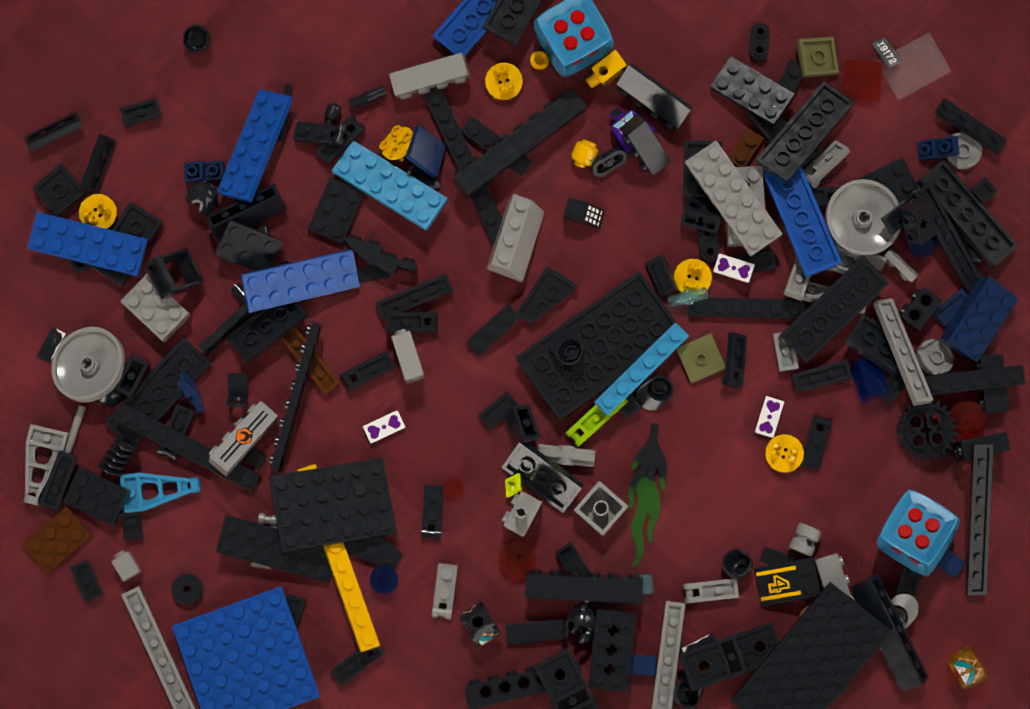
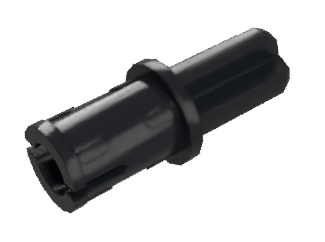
[349,85,387,110]

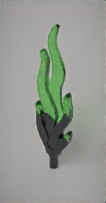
[628,423,667,567]

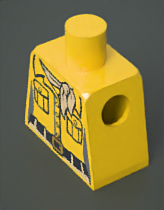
[585,50,628,88]

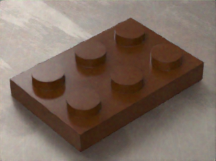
[22,506,92,574]

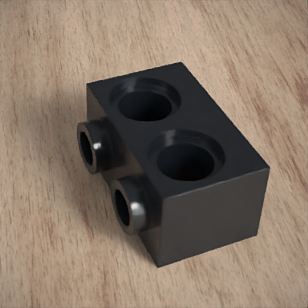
[680,196,722,234]
[899,287,943,332]

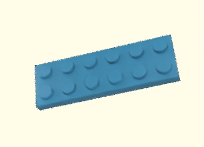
[332,140,448,231]

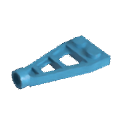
[120,473,201,513]

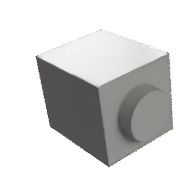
[111,550,142,581]

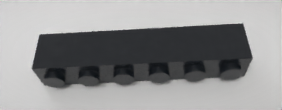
[525,569,643,604]
[851,573,930,692]

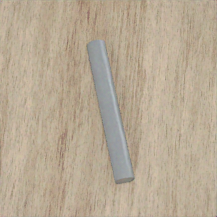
[64,405,86,453]

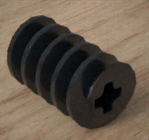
[98,434,138,476]

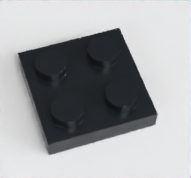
[32,163,87,217]

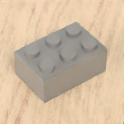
[120,274,192,343]

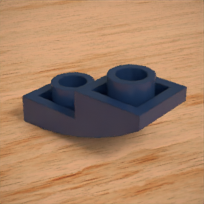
[917,136,960,161]
[184,160,225,182]
[177,371,205,412]
[937,548,966,579]
[614,655,657,676]

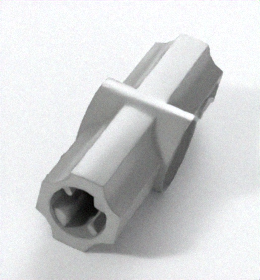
[537,444,596,467]

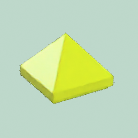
[505,473,523,498]

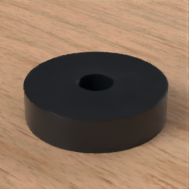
[171,574,203,605]

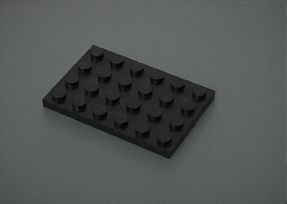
[268,458,397,553]

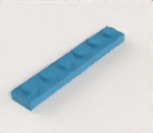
[594,322,689,416]

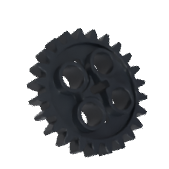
[896,399,960,461]

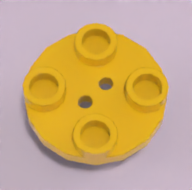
[485,63,523,100]
[379,125,413,162]
[79,194,118,229]
[674,259,712,297]
[765,434,804,473]

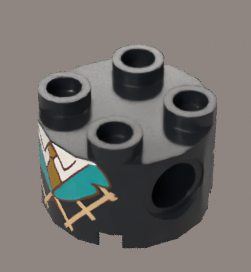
[459,601,501,646]

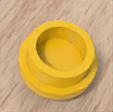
[530,51,549,70]

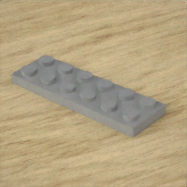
[684,141,782,257]

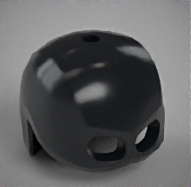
[185,181,218,215]

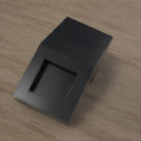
[555,542,591,574]

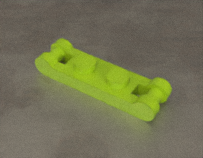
[565,399,629,448]

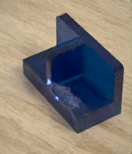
[850,359,889,403]

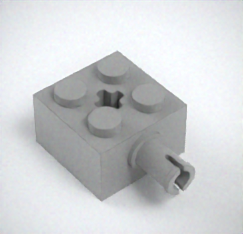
[502,491,542,538]

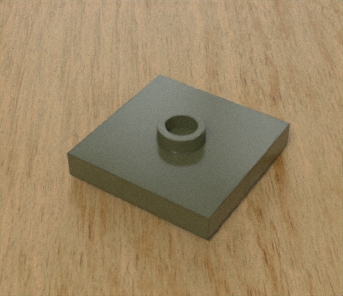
[796,37,839,78]
[676,333,725,384]

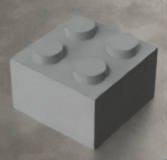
[573,481,628,536]

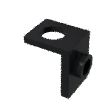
[226,373,248,407]
[118,512,144,540]

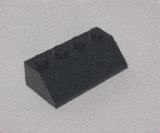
[616,63,693,133]

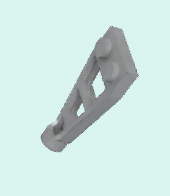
[23,424,69,506]

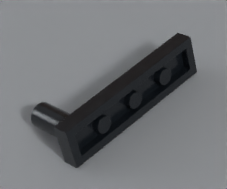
[198,283,256,356]

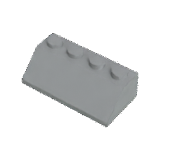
[486,194,545,282]

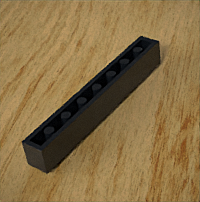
[452,89,587,199]

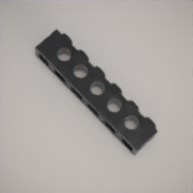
[465,657,582,709]

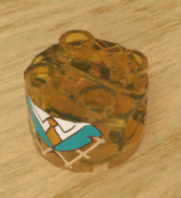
[946,645,989,690]

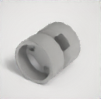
[789,522,822,557]

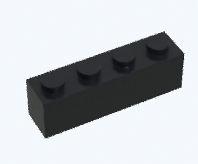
[205,183,287,243]

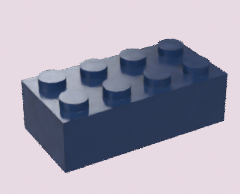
[939,276,1018,362]

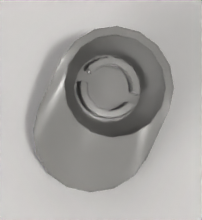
[891,594,919,629]

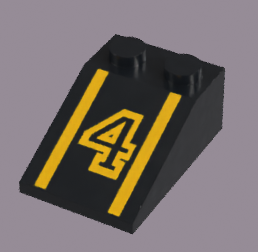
[754,557,821,606]

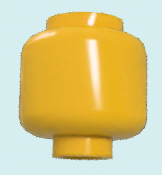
[571,139,599,168]

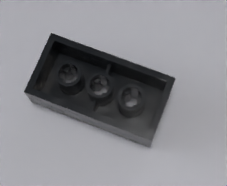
[588,609,639,693]

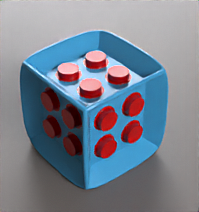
[534,0,614,78]
[877,489,960,577]

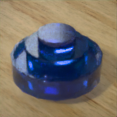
[907,236,937,258]
[370,565,398,594]

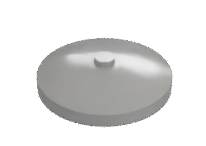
[825,179,900,256]
[51,327,125,402]

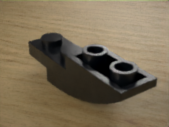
[344,235,418,276]

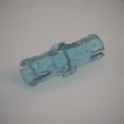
[668,287,708,308]

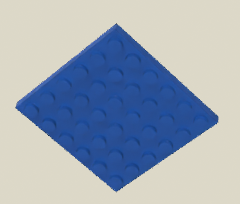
[172,586,321,709]

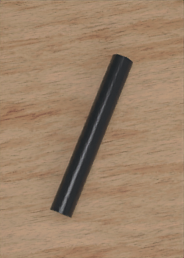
[277,84,293,141]

